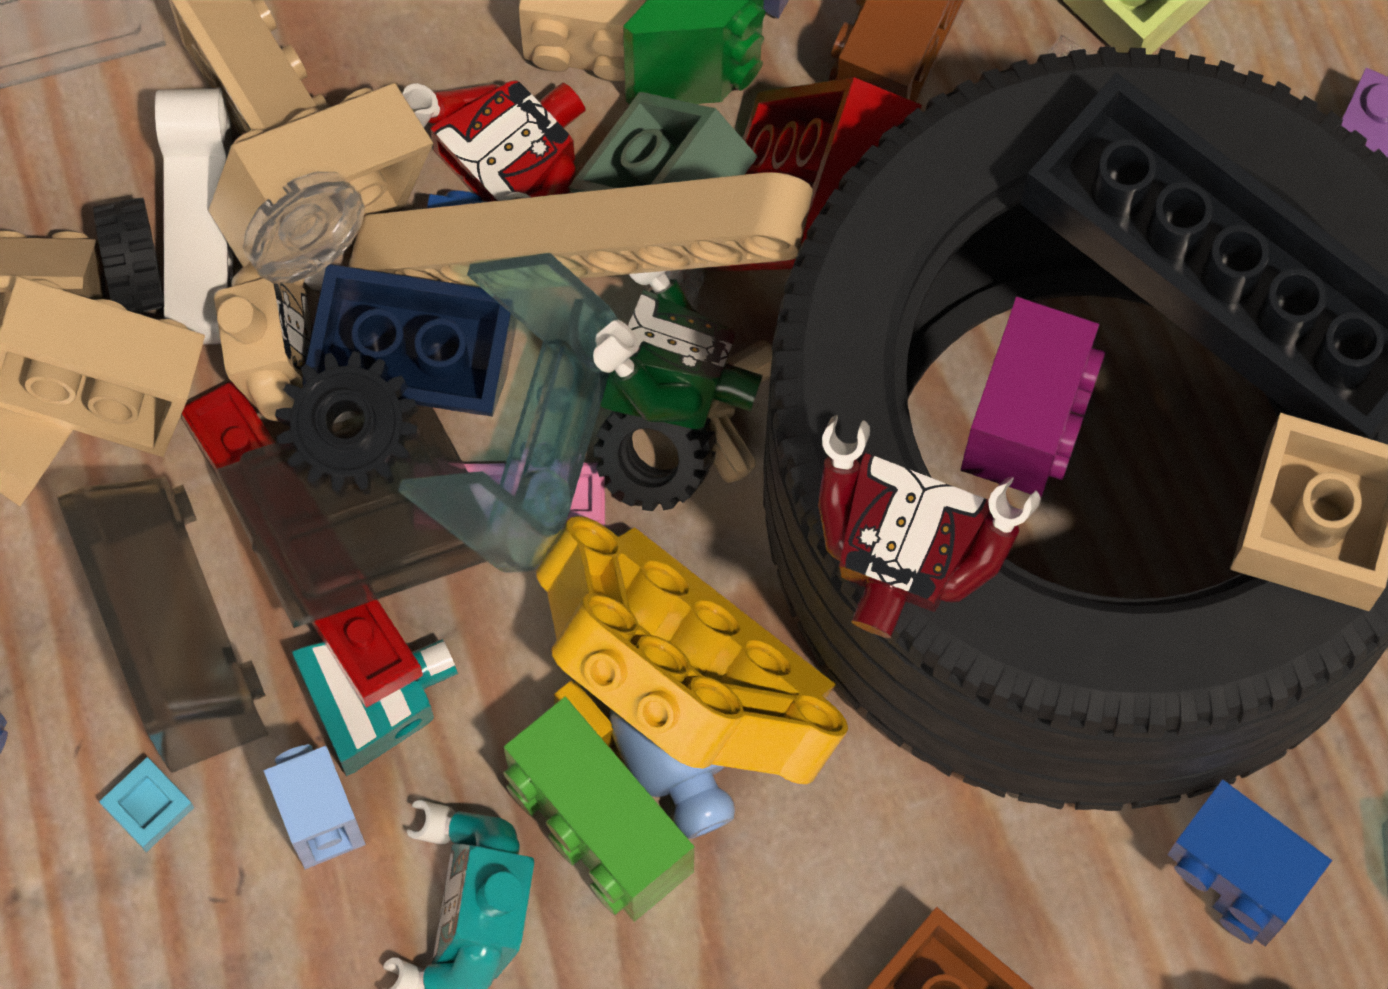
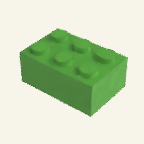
[503,696,695,922]

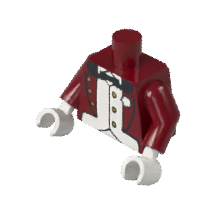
[818,415,1041,638]

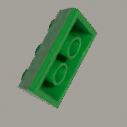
[623,0,766,104]

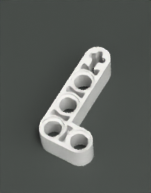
[155,87,234,345]

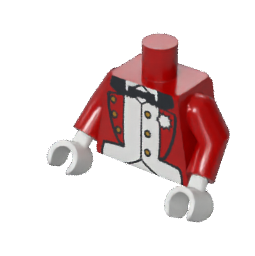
[402,80,586,202]

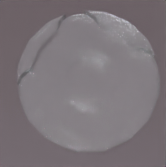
[243,171,365,283]

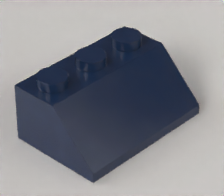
[302,264,518,417]

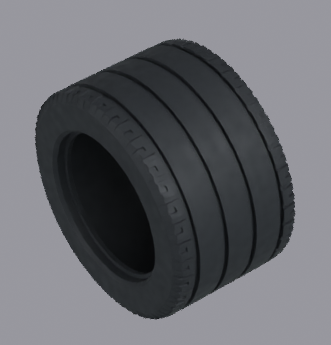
[763,47,1388,811]

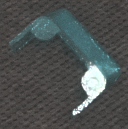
[398,253,618,573]

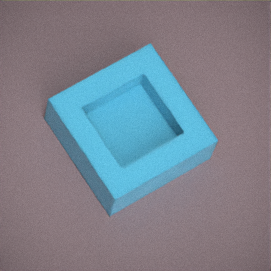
[99,757,194,853]

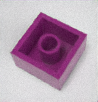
[960,297,1105,498]

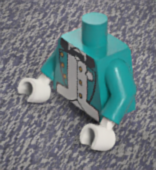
[383,800,534,989]

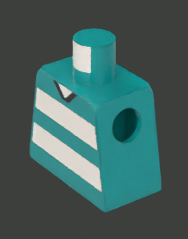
[292,639,458,776]

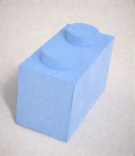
[263,744,366,869]

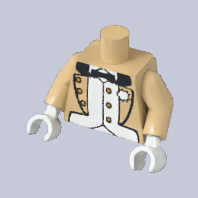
[214,245,365,437]

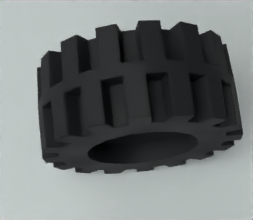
[93,197,164,313]
[594,411,717,511]

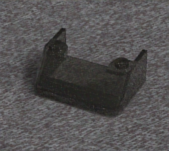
[57,477,268,773]

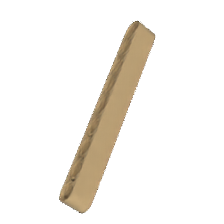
[348,173,813,287]

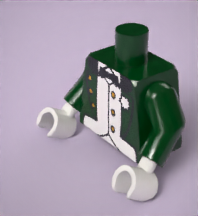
[593,271,763,430]

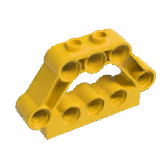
[536,516,848,784]

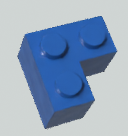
[1167,779,1332,947]

